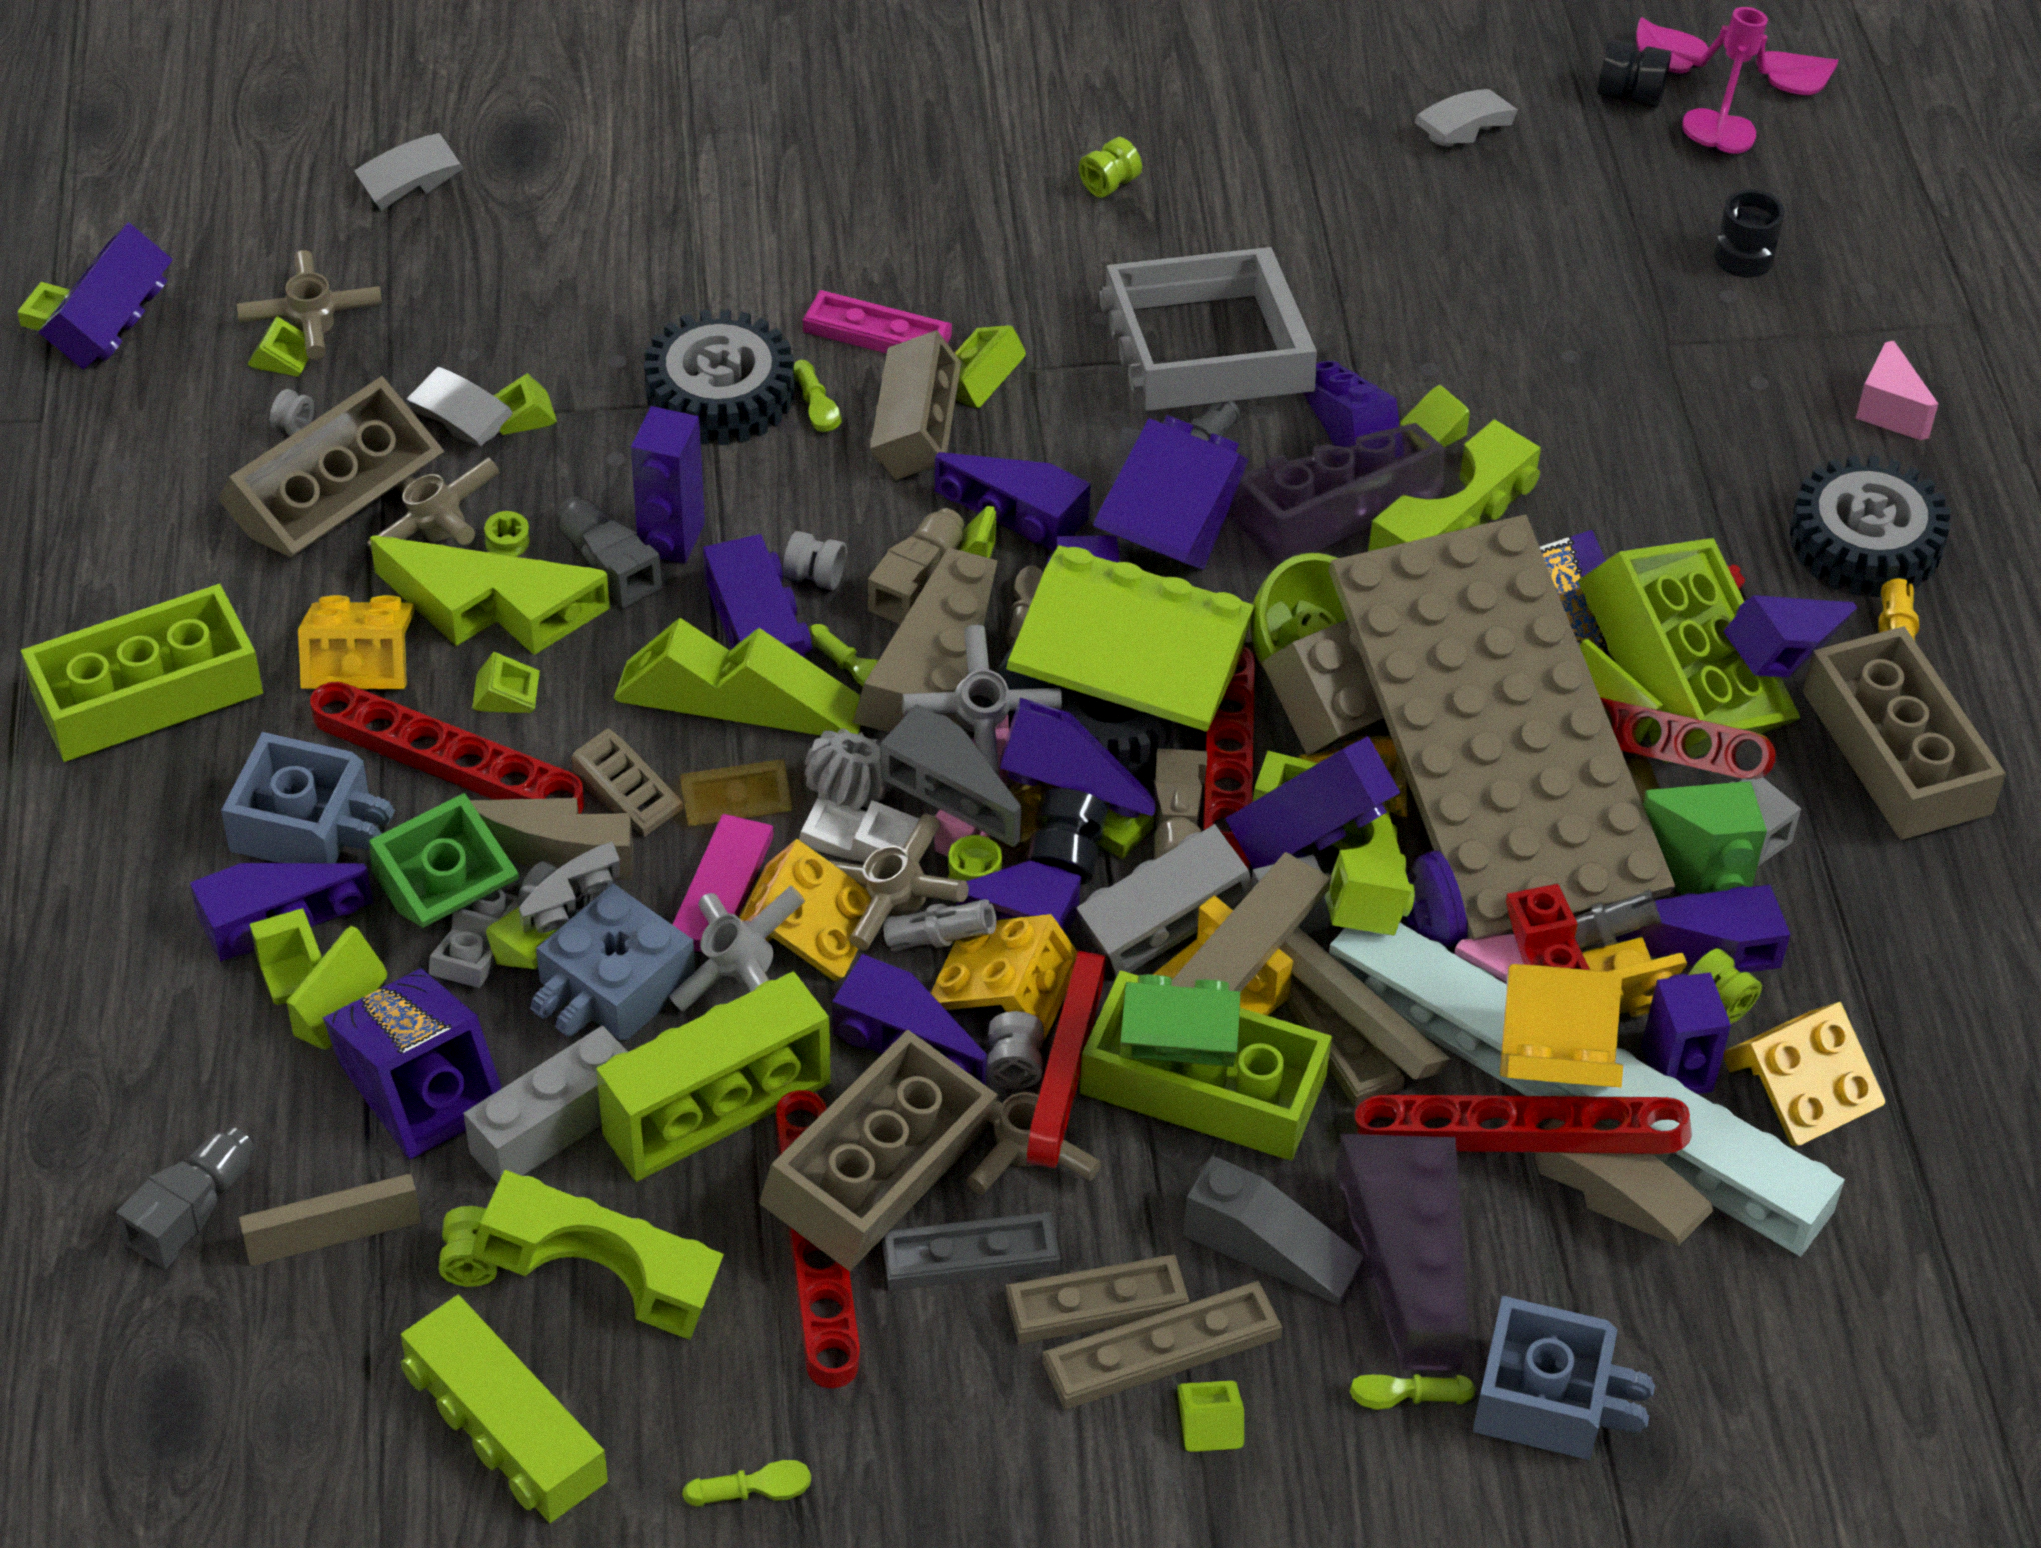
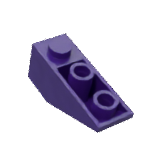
[1303,361,1403,465]
[935,452,1091,552]
[1723,595,1857,678]
[1000,697,1155,818]
[190,863,373,962]
[1611,884,1791,973]
[832,954,987,1086]

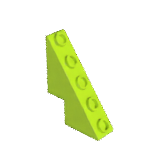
[370,535,610,655]
[613,618,861,736]

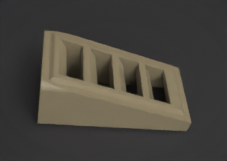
[571,728,683,837]

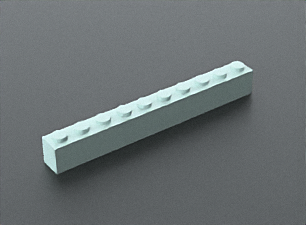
[1329,922,1845,1257]

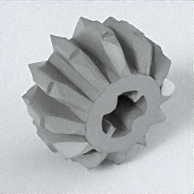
[804,728,892,811]

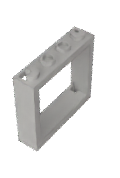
[1099,247,1317,411]

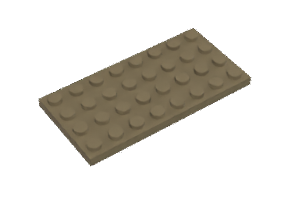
[1328,514,1675,941]

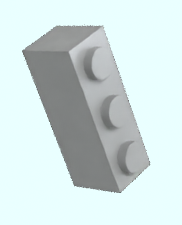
[1076,824,1254,978]
[464,1025,628,1183]

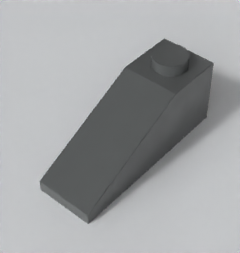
[880,704,1021,847]
[1183,1155,1364,1305]

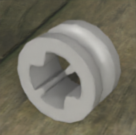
[269,389,314,436]

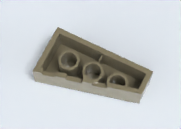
[853,548,997,732]

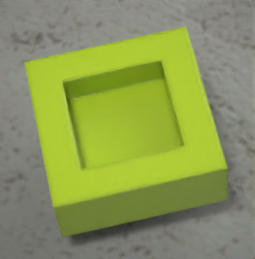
[17,282,70,331]
[1095,801,1155,859]

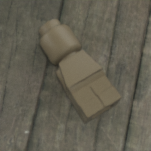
[868,508,964,624]
[1154,748,1207,860]

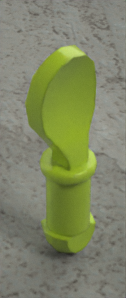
[794,359,842,432]
[808,624,878,687]
[1349,1374,1476,1410]
[682,1460,812,1507]

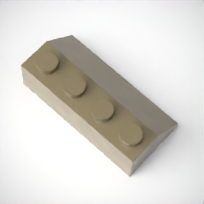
[218,376,444,558]

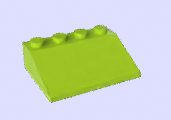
[1578,538,1800,764]
[1006,545,1255,731]

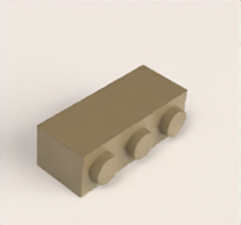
[870,330,961,480]

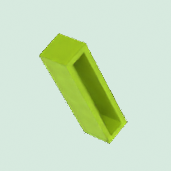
[400,1294,608,1523]

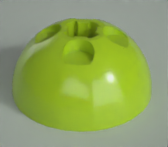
[1250,553,1347,672]

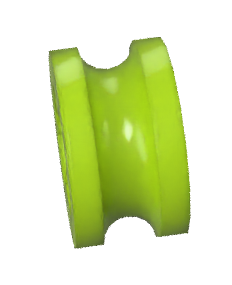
[484,511,530,557]

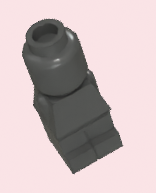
[557,497,662,609]
[116,1127,255,1270]

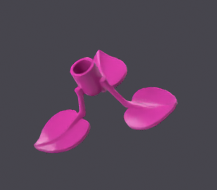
[1636,7,1838,154]

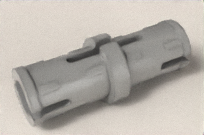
[883,899,996,951]

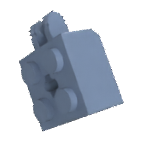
[221,732,395,863]
[530,883,695,1040]
[1472,1296,1655,1460]

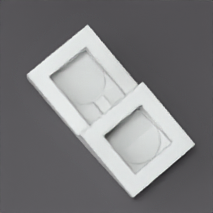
[799,798,919,862]

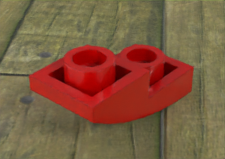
[1506,884,1590,970]

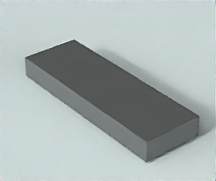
[880,1212,1061,1291]

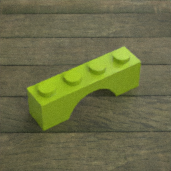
[1368,419,1541,551]
[1317,763,1415,936]
[471,1170,724,1340]

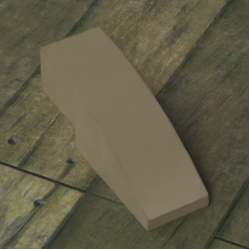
[470,798,633,880]
[1534,1118,1713,1246]

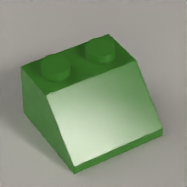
[1643,781,1767,895]
[369,793,519,928]
[1120,974,1240,1067]

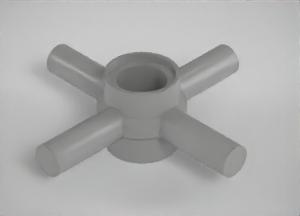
[902,625,1062,776]
[669,885,805,1012]

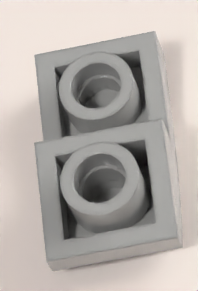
[1414,89,1518,147]
[354,133,463,211]
[406,367,513,447]
[519,841,620,933]
[429,889,518,988]

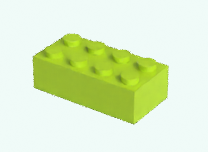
[20,584,263,762]
[1080,970,1332,1161]
[596,971,831,1182]

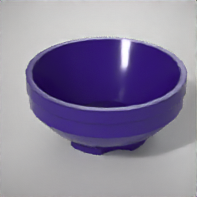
[1404,850,1468,948]

